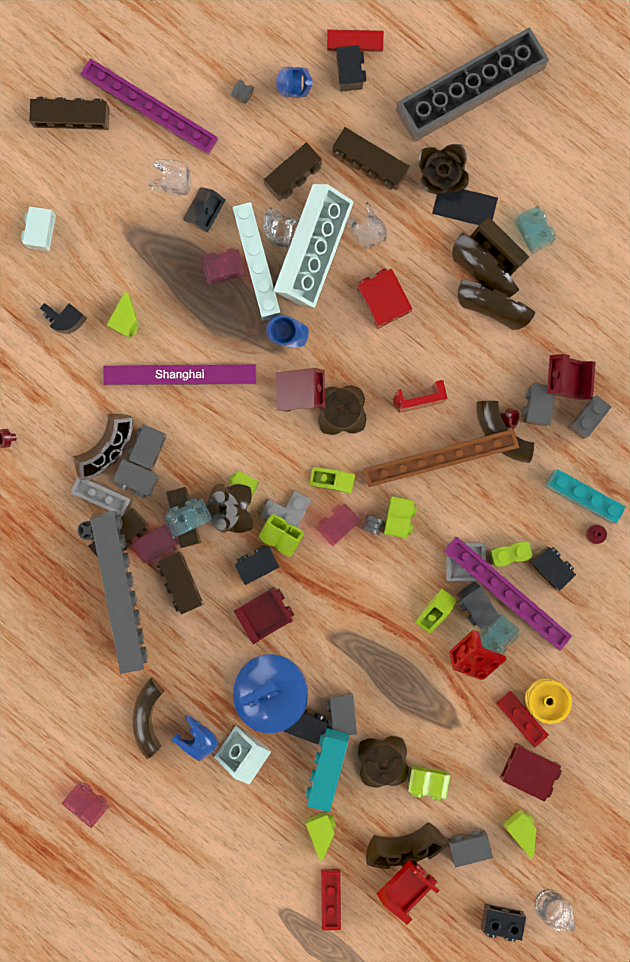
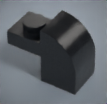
[40,303,87,334]

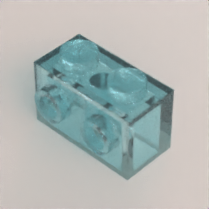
[515,206,556,254]
[164,498,213,538]
[480,613,520,655]

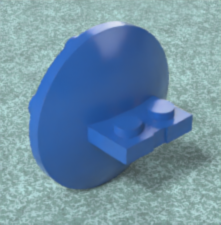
[233,654,308,734]

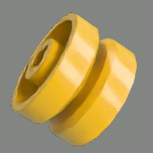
[524,678,572,724]

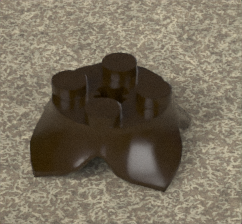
[418,144,469,195]
[318,385,367,435]
[204,484,253,533]
[358,736,409,788]

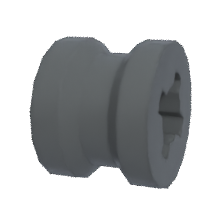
[231,79,254,104]
[361,515,384,535]
[78,521,94,540]

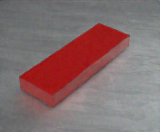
[327,29,384,52]
[496,691,549,748]
[321,869,341,931]

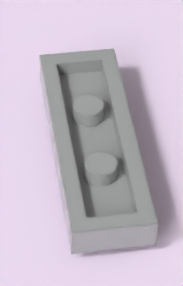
[70,477,132,516]

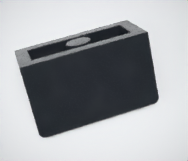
[183,187,226,233]

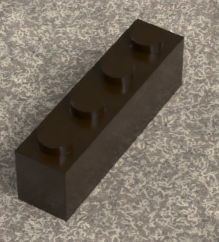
[29,97,110,130]
[333,127,410,191]

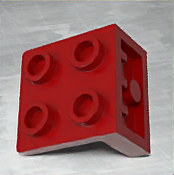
[449,630,507,680]

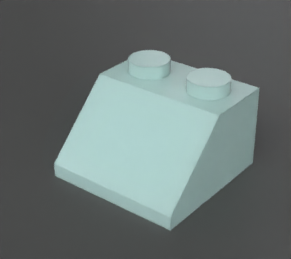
[214,726,271,784]

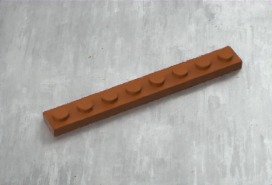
[364,429,519,487]

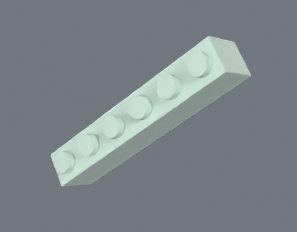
[233,202,281,321]

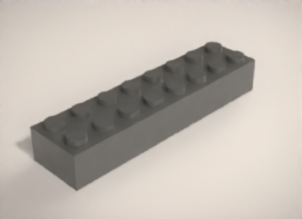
[396,27,549,142]
[90,510,148,674]

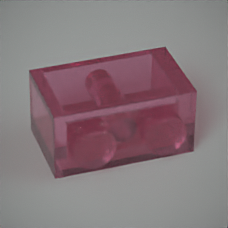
[201,248,245,285]
[317,503,361,546]
[132,524,179,565]
[61,782,109,829]

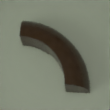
[452,233,519,298]
[458,279,536,330]
[476,401,535,463]
[73,414,133,481]
[133,677,165,760]
[366,822,448,869]

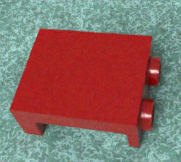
[357,268,413,329]
[393,380,448,413]
[376,860,440,925]

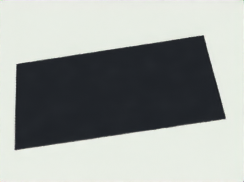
[432,189,498,225]

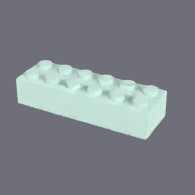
[273,184,354,308]

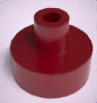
[500,409,519,429]
[0,428,16,448]
[586,525,607,544]

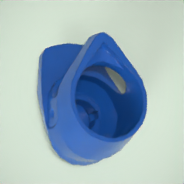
[276,66,313,98]
[266,315,309,347]
[171,715,218,761]

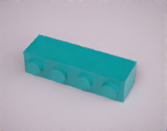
[545,469,626,524]
[305,728,349,812]

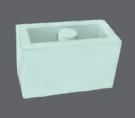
[21,206,56,252]

